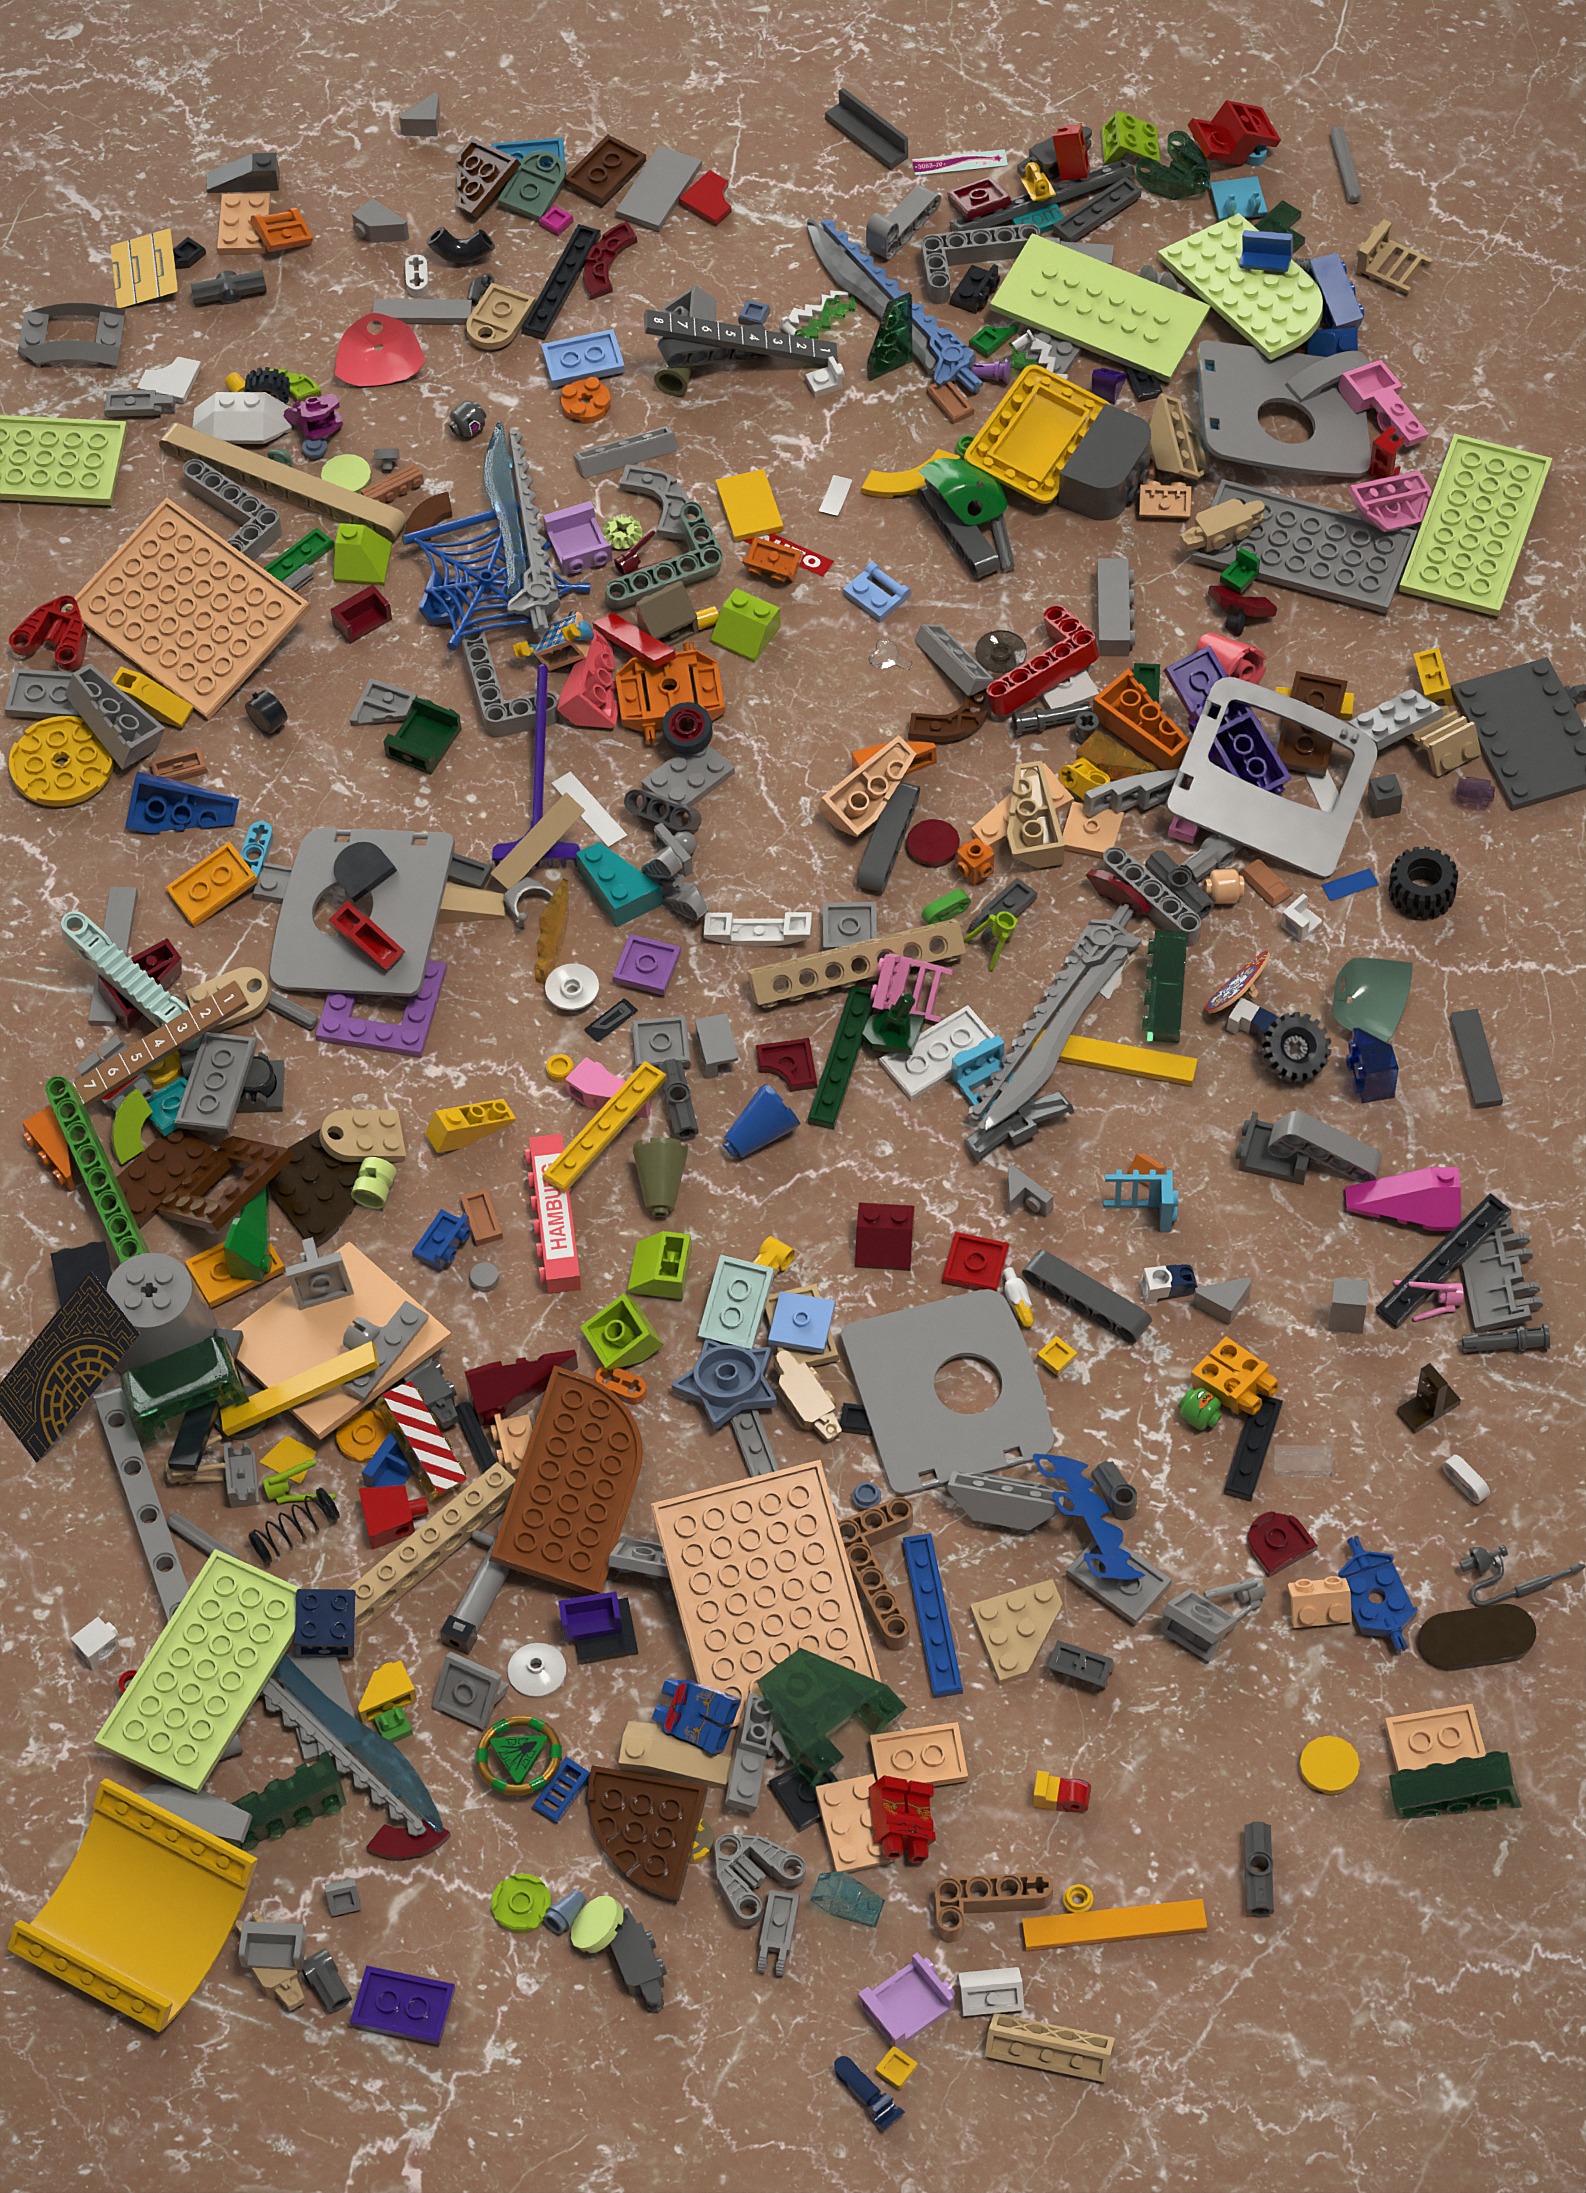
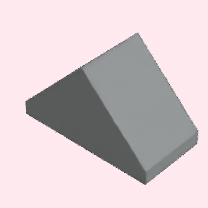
[399,92,440,136]
[1194,1277,1251,1325]

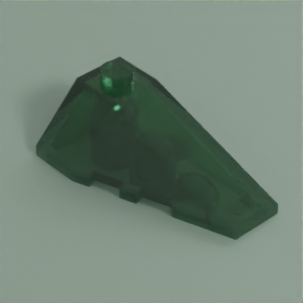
[867,292,912,381]

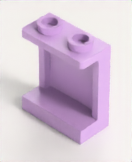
[543,501,613,576]
[858,1952,955,2049]

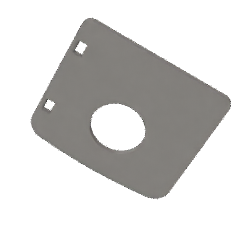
[1197,340,1371,478]
[270,827,455,996]
[841,1289,1054,1496]

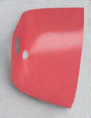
[334,312,426,386]

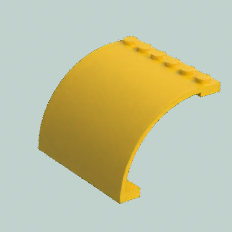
[7,1778,258,2033]

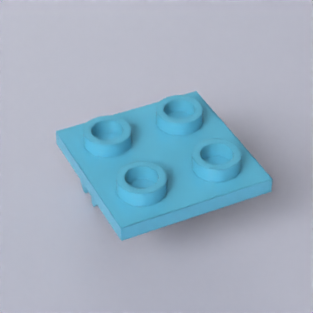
[1210,176,1267,222]

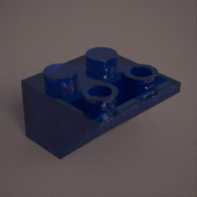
[1346,1028,1399,1103]

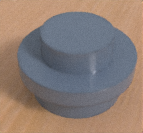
[302,438,327,460]
[852,1482,881,1510]

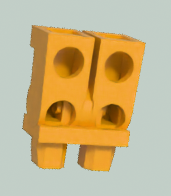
[1191,1336,1279,1415]

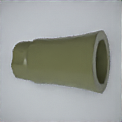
[654,361,694,396]

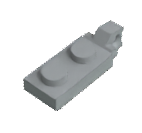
[105,390,176,417]

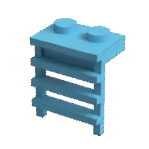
[952,1035,1033,1119]
[1103,1170,1178,1232]

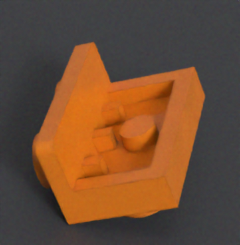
[742,537,803,583]

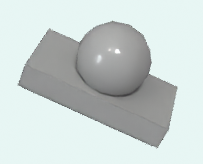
[654,823,697,877]

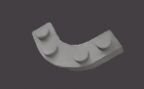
[620,464,689,540]

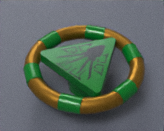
[476,1715,562,1796]

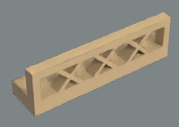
[984,2013,1115,2082]

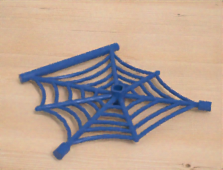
[402,503,590,651]

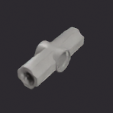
[1180,834,1245,883]

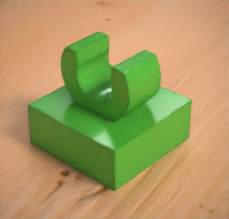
[374,1705,413,1746]

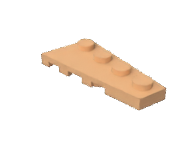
[971,763,1074,849]

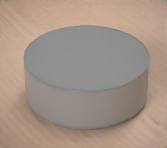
[470,1262,499,1291]

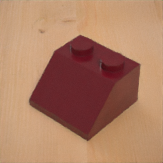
[855,1202,915,1271]

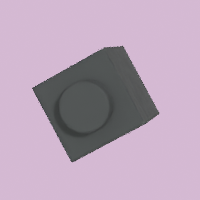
[1367,774,1403,818]

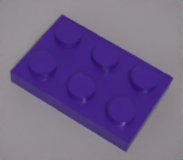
[350,1965,456,2045]

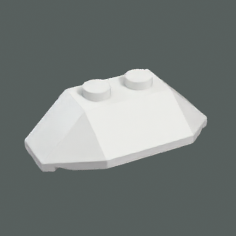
[192,392,293,444]

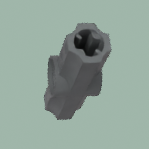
[190,270,267,304]
[1145,850,1214,919]
[659,1058,699,1140]
[1244,1822,1274,1917]

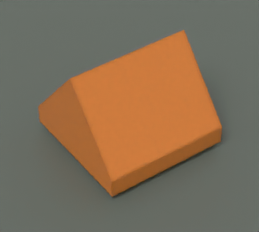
[1128,1153,1166,1187]

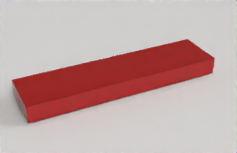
[592,612,676,668]

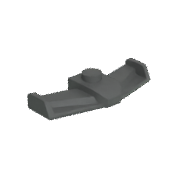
[964,1091,1075,1163]

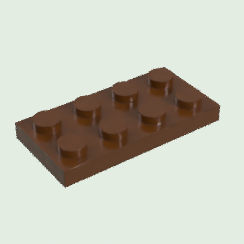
[1277,671,1348,776]
[110,1128,216,1229]

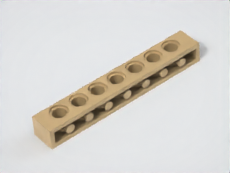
[747,919,966,1008]
[348,1462,516,1637]

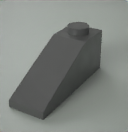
[207,153,280,193]

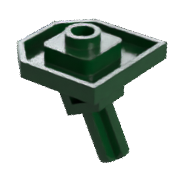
[862,993,925,1055]

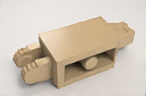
[235,1911,306,2011]

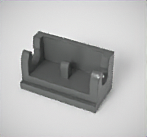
[1047,1640,1114,1689]

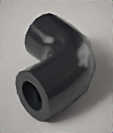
[426,227,495,264]

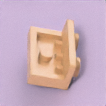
[1288,1576,1352,1628]

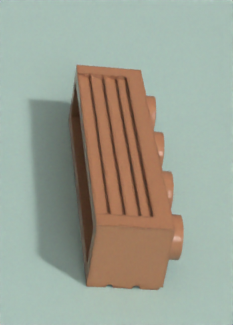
[361,463,424,504]

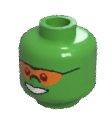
[1178,1388,1222,1430]

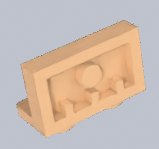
[1139,481,1191,519]
[490,1413,532,1475]

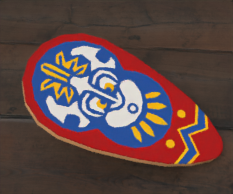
[1205,950,1270,1014]

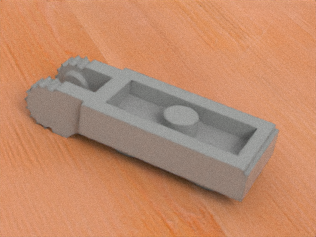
[757,1890,800,1976]

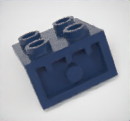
[295,1589,355,1657]

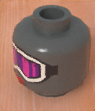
[448,401,487,438]

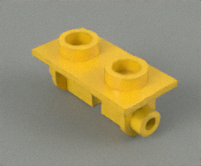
[1020,162,1056,202]

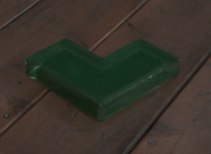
[1254,200,1305,254]

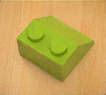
[710,588,781,663]
[580,1293,664,1370]

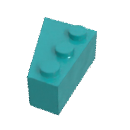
[576,842,663,927]

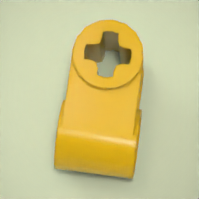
[1058,758,1110,801]

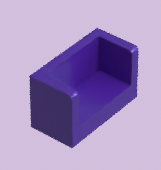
[558,1591,623,1642]

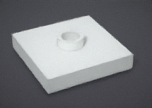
[1040,668,1099,709]

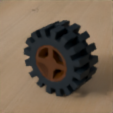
[244,367,290,404]

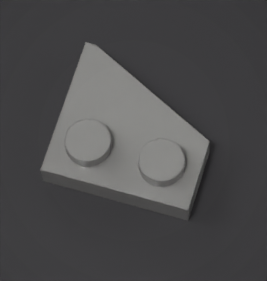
[349,678,418,725]

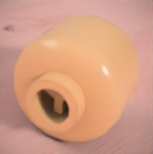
[1204,869,1244,904]

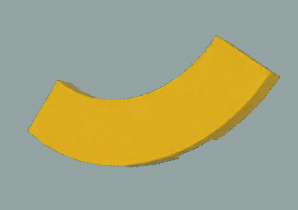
[861,449,961,498]

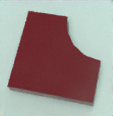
[755,1038,818,1092]

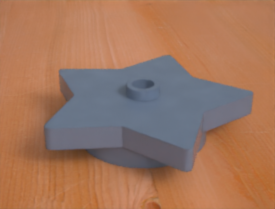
[672,1338,777,1429]

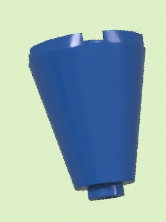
[723,1084,800,1158]

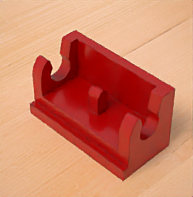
[1052,123,1090,181]
[1369,426,1404,480]

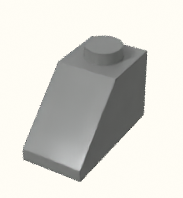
[352,198,409,243]

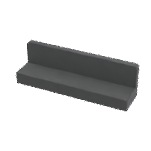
[825,88,908,170]

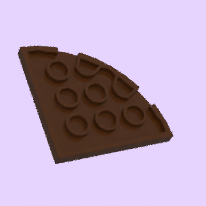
[588,1765,708,1901]

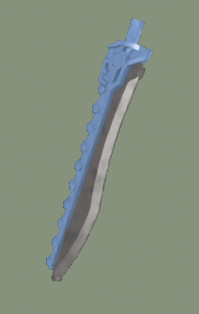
[807,218,983,393]

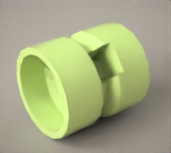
[351,1157,397,1209]

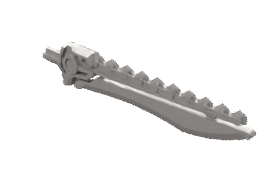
[968,904,1141,1135]

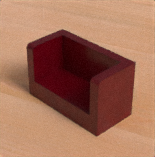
[330,585,392,644]

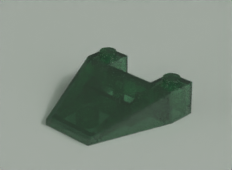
[757,1648,908,1787]

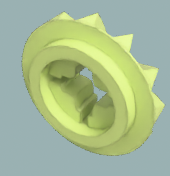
[602,514,643,549]

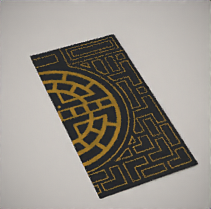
[0,1271,140,1462]

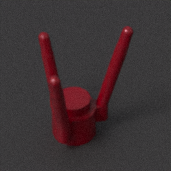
[614,530,672,576]

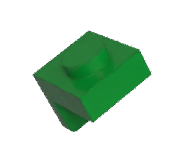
[1220,547,1260,594]

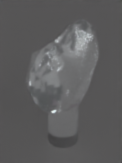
[868,638,913,671]

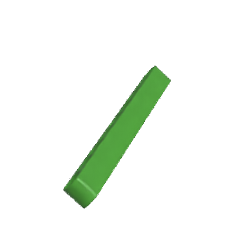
[45,1076,150,1264]

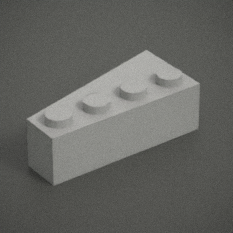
[65,664,165,770]

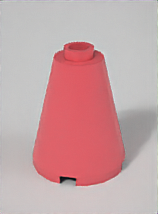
[1197,633,1267,685]

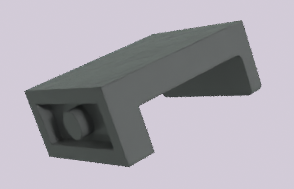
[1235,1111,1311,1185]

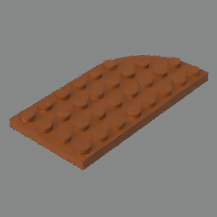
[489,1365,643,1595]

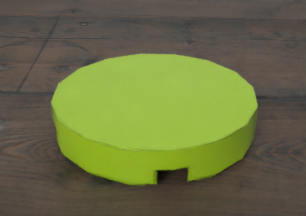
[491,1874,552,1934]

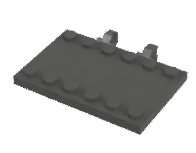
[1451,657,1586,811]

